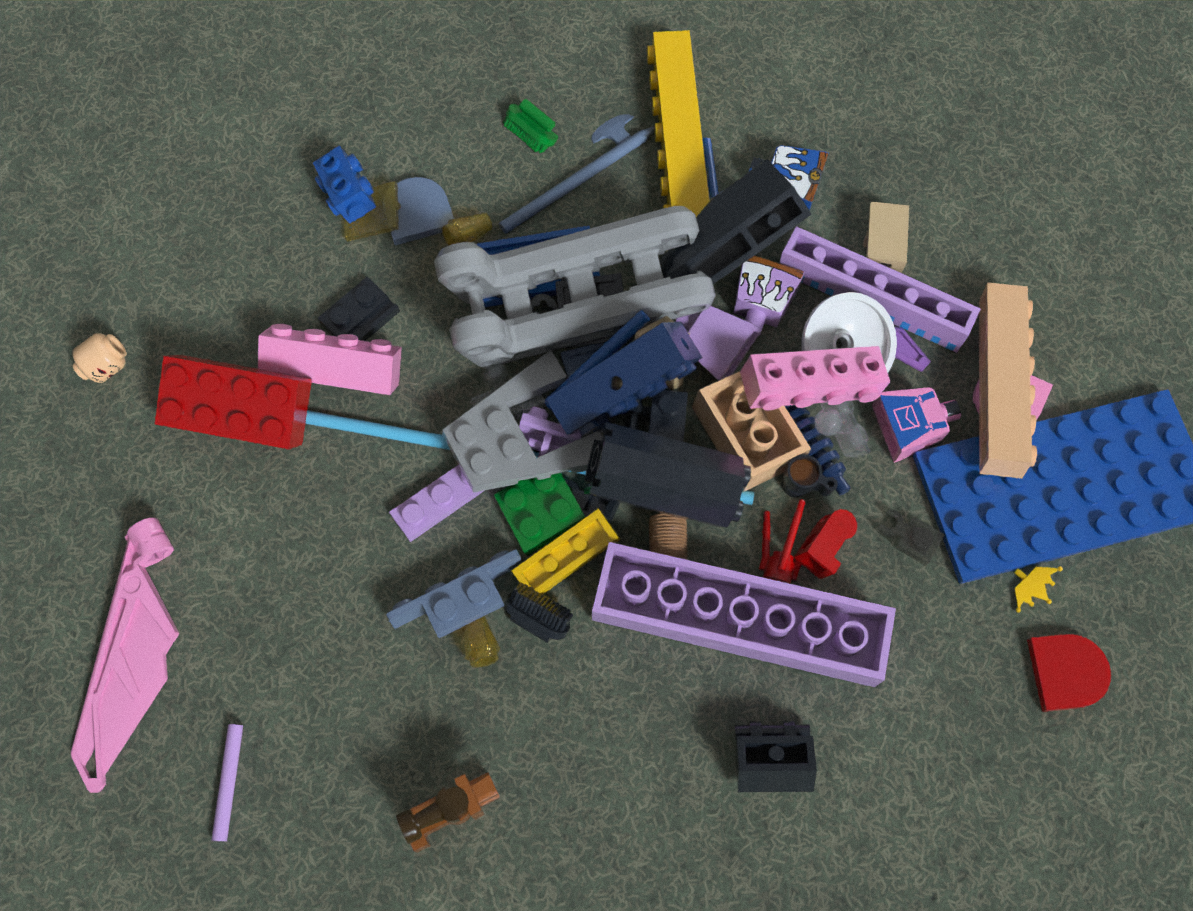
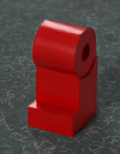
[794,509,857,579]

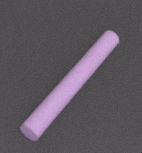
[211,724,243,841]

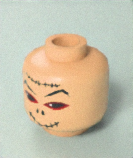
[73,333,127,383]

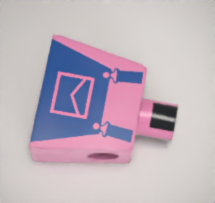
[872,387,961,463]

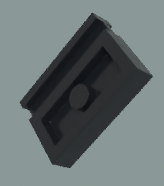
[318,277,400,341]

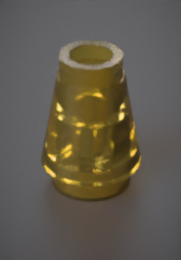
[442,212,493,246]
[464,616,500,668]

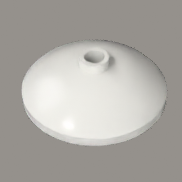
[802,292,897,373]

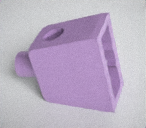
[676,306,762,381]

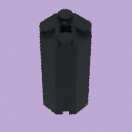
[584,422,751,527]

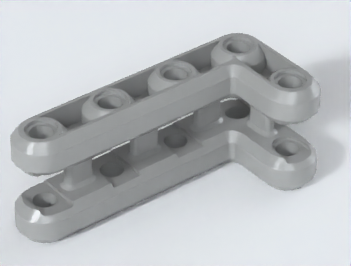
[434,206,716,367]

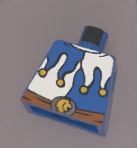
[749,145,828,211]

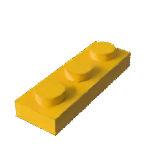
[512,509,620,594]

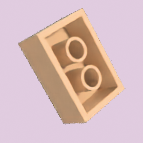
[692,371,811,492]

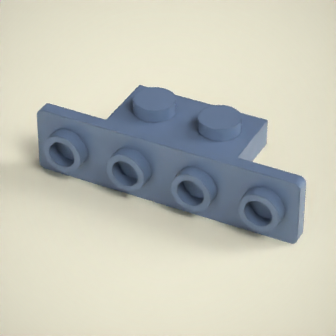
[386,549,522,638]

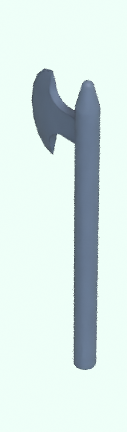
[499,114,655,234]

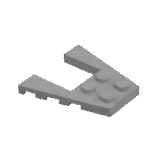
[443,351,603,493]

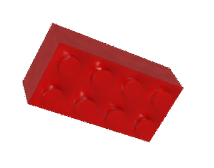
[155,355,312,449]

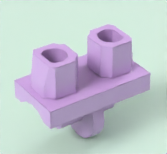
[519,406,581,457]

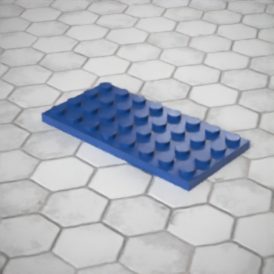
[913,389,1193,584]

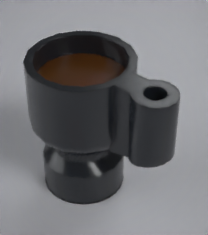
[782,454,838,498]

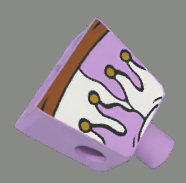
[733,256,805,336]

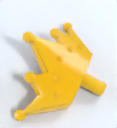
[1014,566,1063,613]

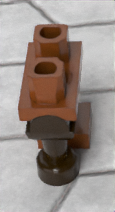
[396,772,500,852]

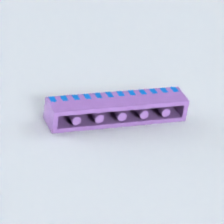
[779,226,981,353]

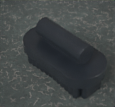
[504,583,573,644]

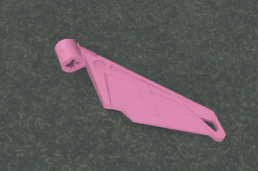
[71,518,179,793]

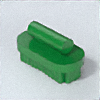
[503,99,558,153]

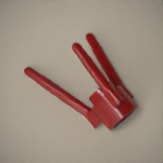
[759,499,805,584]

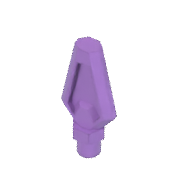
[895,327,931,372]

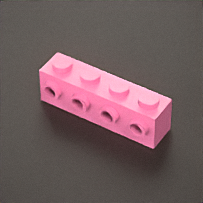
[258,324,402,395]
[740,346,890,410]

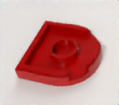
[1027,634,1111,712]

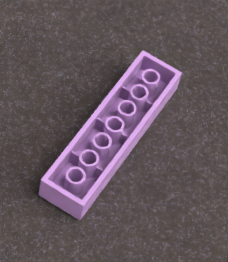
[592,542,896,687]

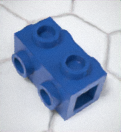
[313,146,376,223]

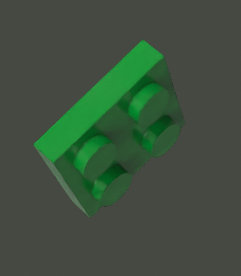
[494,473,586,556]

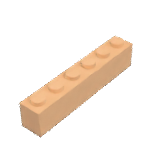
[979,283,1037,479]

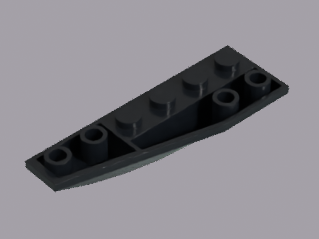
[641,159,812,329]

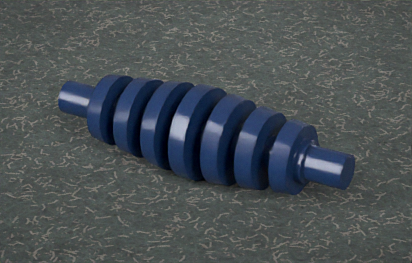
[785,405,851,496]

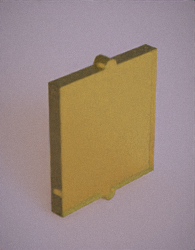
[342,181,401,242]

